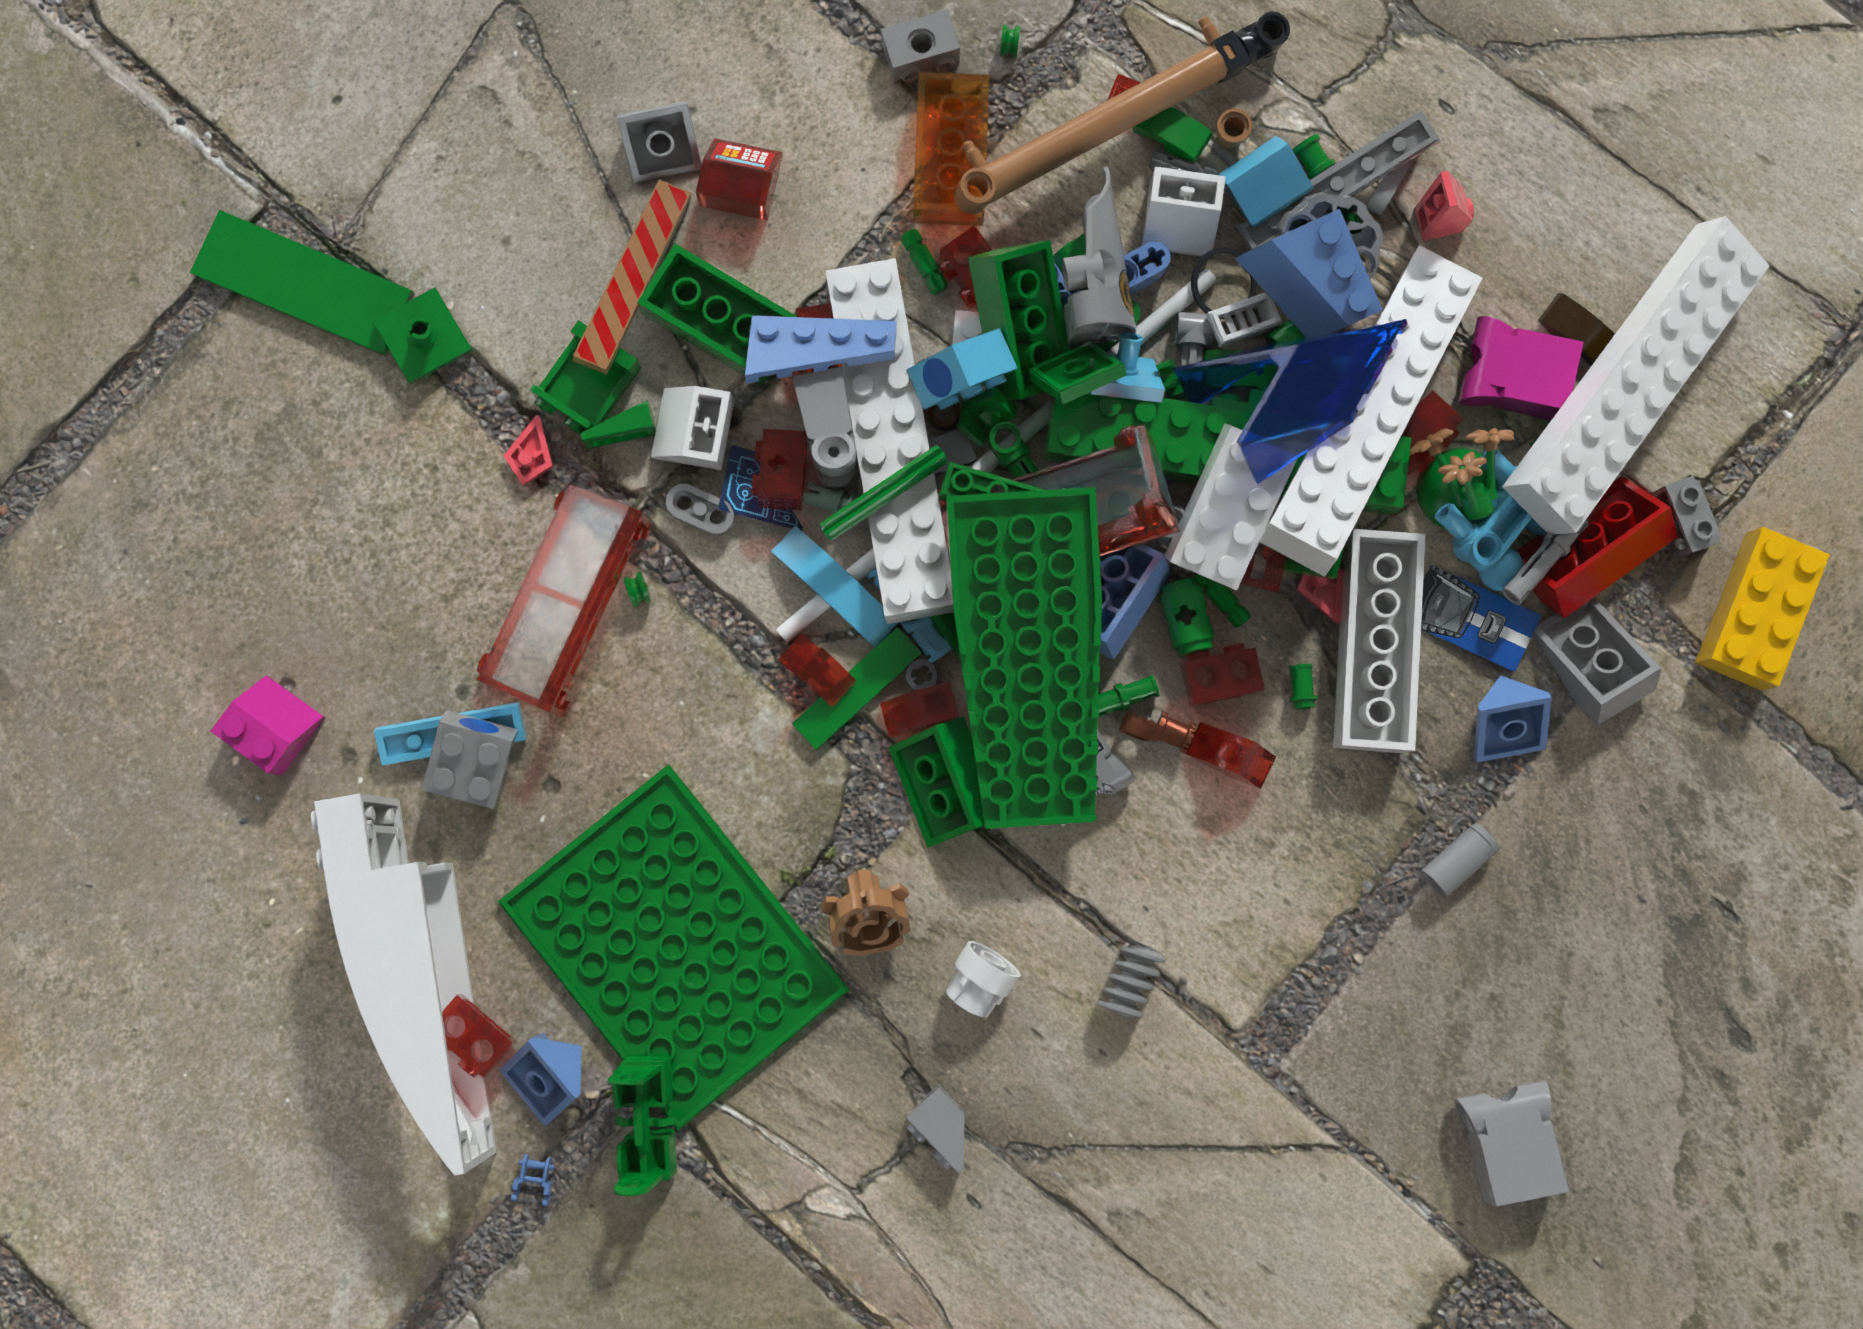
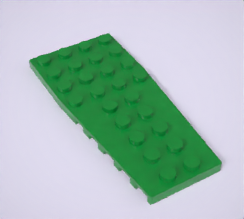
[946,487,1102,829]

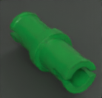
[1098,675,1160,717]

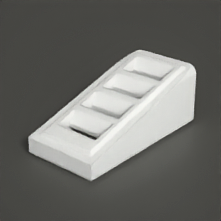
[1206,292,1283,347]

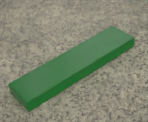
[792,627,922,751]

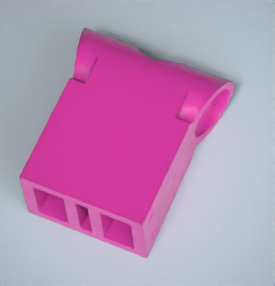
[1458,316,1584,421]

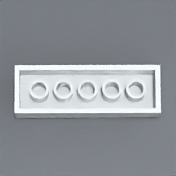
[1333,529,1426,753]

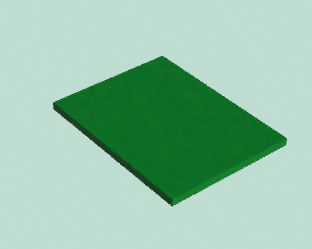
[497,764,850,1131]

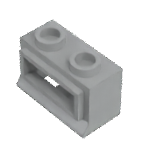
[1650,475,1721,559]

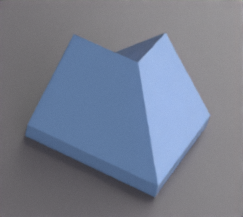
[1474,675,1552,763]
[499,1032,582,1126]

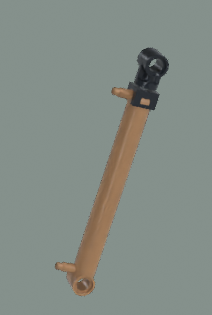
[954,11,1290,214]

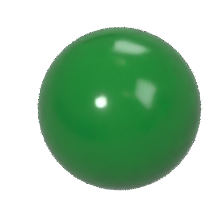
[1416,448,1497,530]

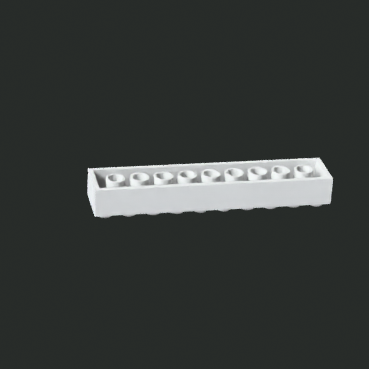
[1502,216,1770,534]
[1259,245,1482,577]
[826,258,953,624]

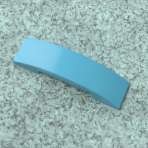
[771,525,900,648]

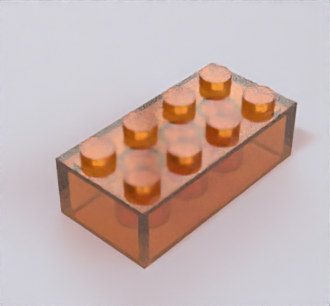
[913,72,989,226]

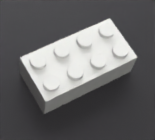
[1165,423,1299,590]

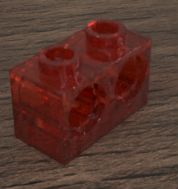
[938,225,992,311]
[1180,643,1265,707]
[442,994,518,1078]

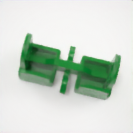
[607,1056,677,1196]

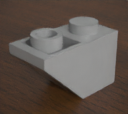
[907,1083,965,1173]

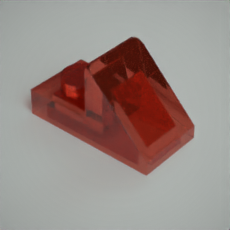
[778,633,856,707]

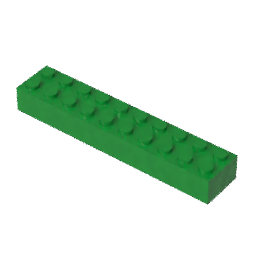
[1043,392,1412,515]

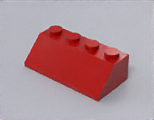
[1516,476,1678,618]

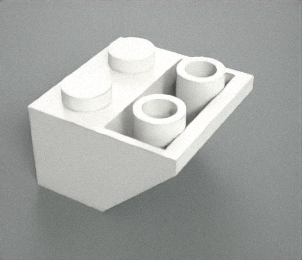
[1141,167,1226,258]
[651,386,734,470]

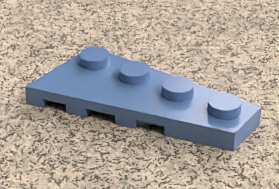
[745,316,897,383]

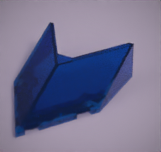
[1172,319,1408,484]

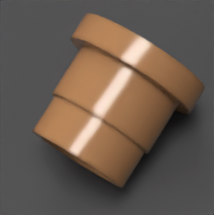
[1216,108,1252,149]

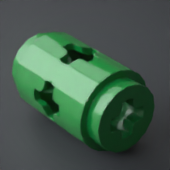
[1160,578,1215,657]

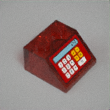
[695,138,783,220]

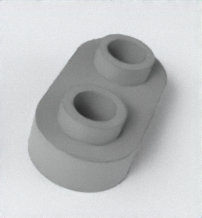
[666,484,735,536]

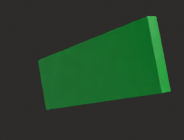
[189,210,415,357]

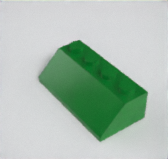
[968,240,1070,400]

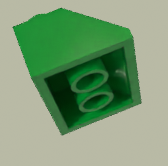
[888,717,985,848]

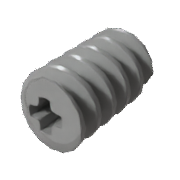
[1096,936,1166,1019]

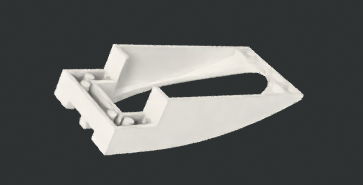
[311,793,497,1176]

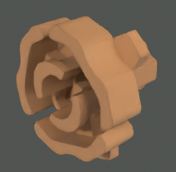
[820,870,911,956]

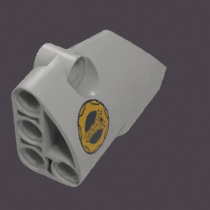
[1062,166,1136,346]

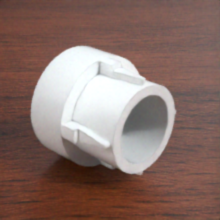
[946,941,1021,1018]

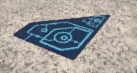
[718,445,803,531]

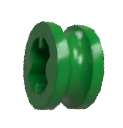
[1000,24,1020,58]
[624,571,652,608]

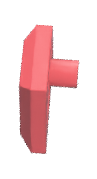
[503,415,554,486]
[1296,568,1344,624]

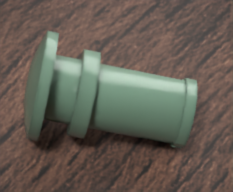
[803,482,860,515]

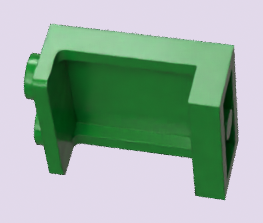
[530,320,642,435]

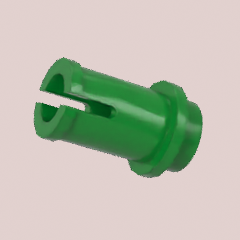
[1289,664,1318,710]

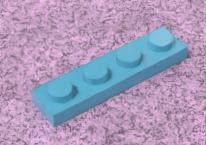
[374,702,527,765]

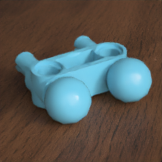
[1435,449,1547,591]

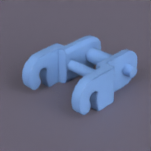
[511,1154,554,1207]

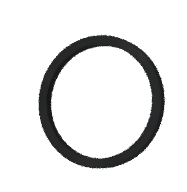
[1191,247,1258,320]

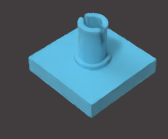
[1091,332,1165,403]

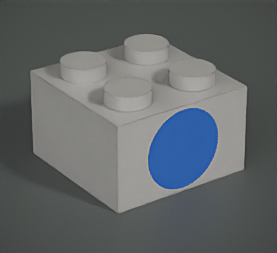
[422,710,518,809]

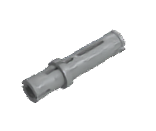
[1502,520,1589,605]

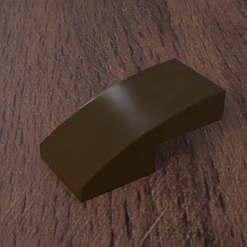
[1538,293,1615,366]

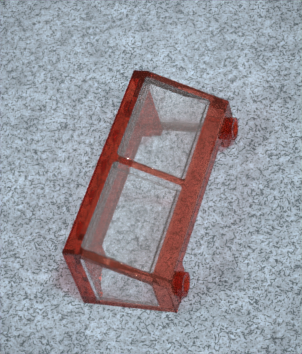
[477,484,652,718]

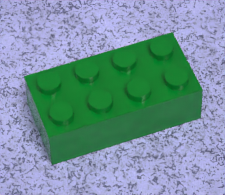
[637,243,797,386]

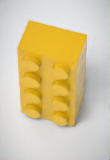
[1695,526,1830,691]

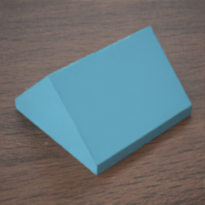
[1218,136,1313,229]

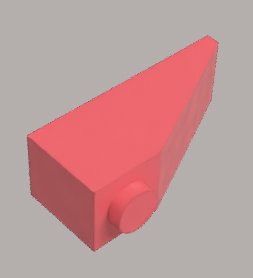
[1414,171,1474,241]

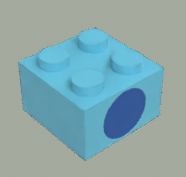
[906,328,1017,410]

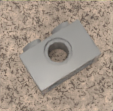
[881,9,960,81]

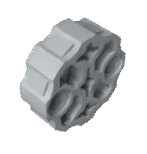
[1277,192,1383,280]

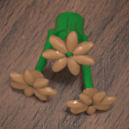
[1409,428,1514,520]

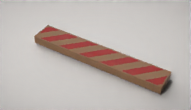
[573,179,691,375]

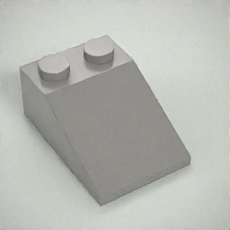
[1533,597,1662,726]

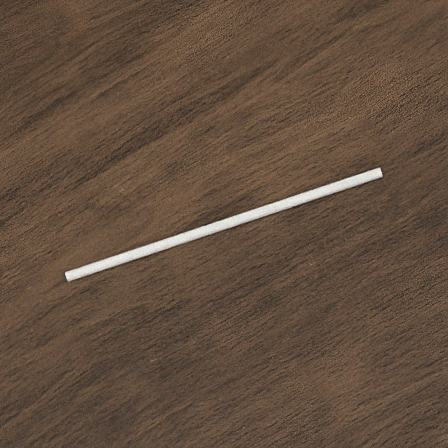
[776,268,1217,643]

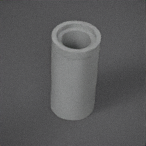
[1420,823,1500,898]

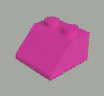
[210,676,325,776]

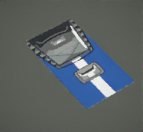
[1421,565,1541,671]

